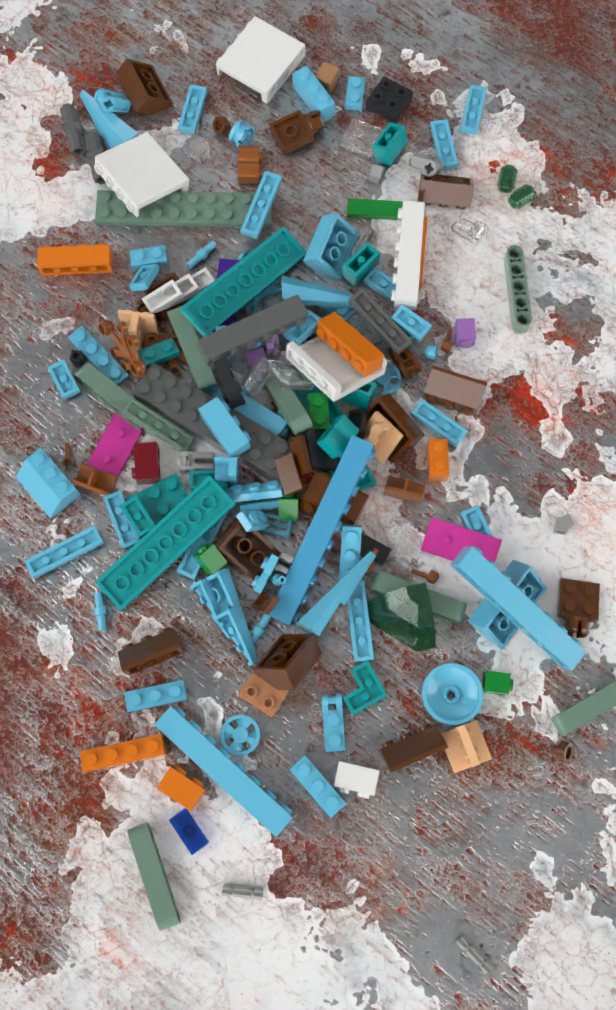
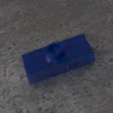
[169,808,210,855]

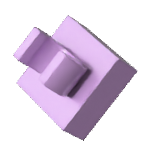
[261,334,279,353]

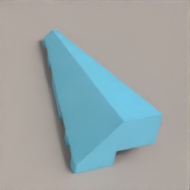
[80,90,139,150]
[282,276,354,309]
[295,551,376,636]
[189,567,259,666]

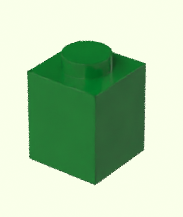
[278,492,298,520]
[193,543,228,575]
[482,671,513,696]

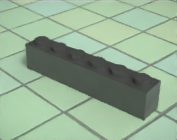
[197,294,309,366]

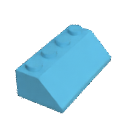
[468,559,547,650]

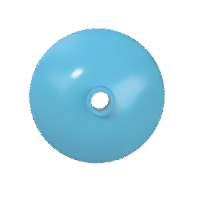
[422,663,483,725]

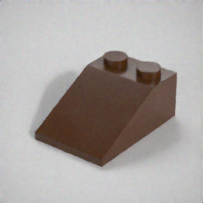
[214,517,281,581]

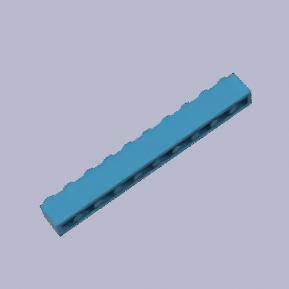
[269,435,376,625]

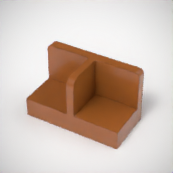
[70,463,118,495]
[384,476,425,504]

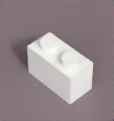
[334,761,379,799]

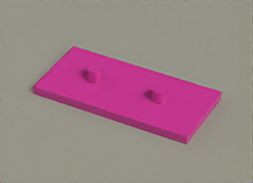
[87,412,144,477]
[421,518,502,563]

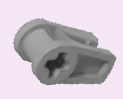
[406,153,443,177]
[179,451,215,474]
[273,552,294,578]

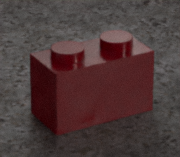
[131,442,161,485]

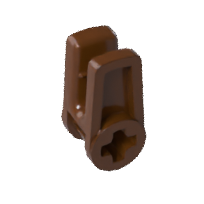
[389,347,421,379]

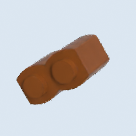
[238,146,263,184]

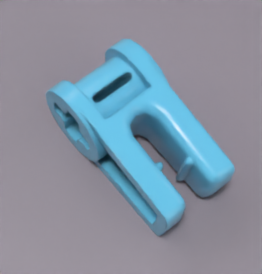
[94,89,131,113]

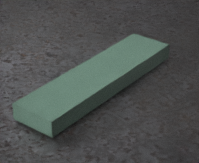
[120,397,195,452]

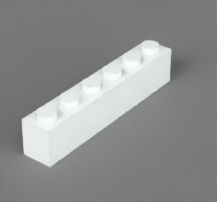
[391,201,425,310]

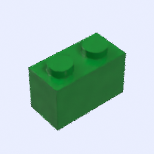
[308,392,330,431]

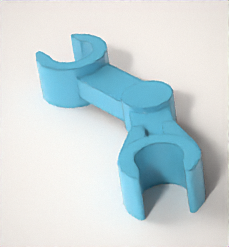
[246,280,282,315]

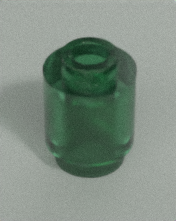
[497,165,518,193]
[508,184,535,210]

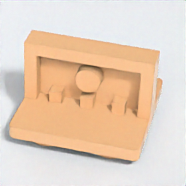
[118,309,159,350]
[363,411,403,463]
[441,720,492,773]

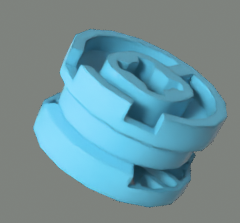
[229,120,255,146]

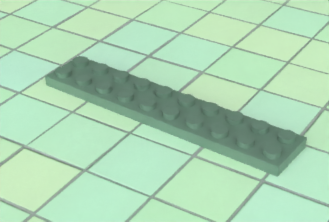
[95,190,272,228]

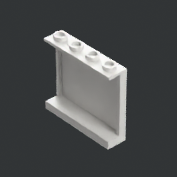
[216,16,305,104]
[94,132,189,217]
[286,336,387,402]

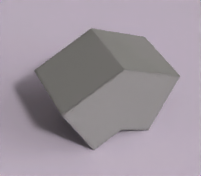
[369,163,385,184]
[553,514,574,535]

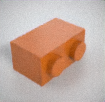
[426,439,450,482]
[157,765,207,811]

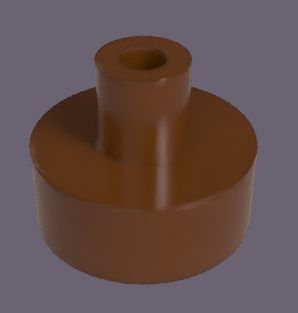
[213,116,231,135]
[552,741,573,763]

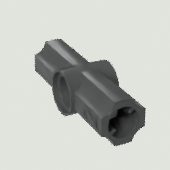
[60,103,86,157]
[84,130,106,185]

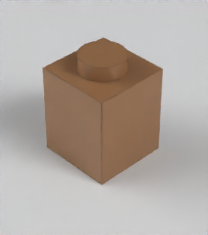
[315,62,339,95]

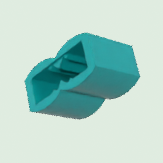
[317,414,359,459]

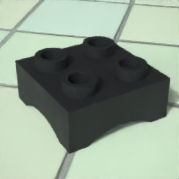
[365,76,413,123]
[212,356,246,409]
[301,429,342,472]

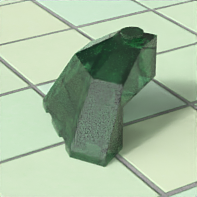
[367,582,436,652]

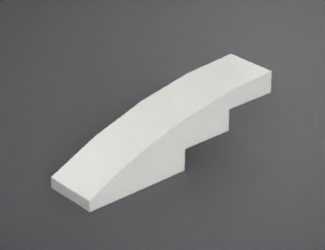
[142,267,215,314]

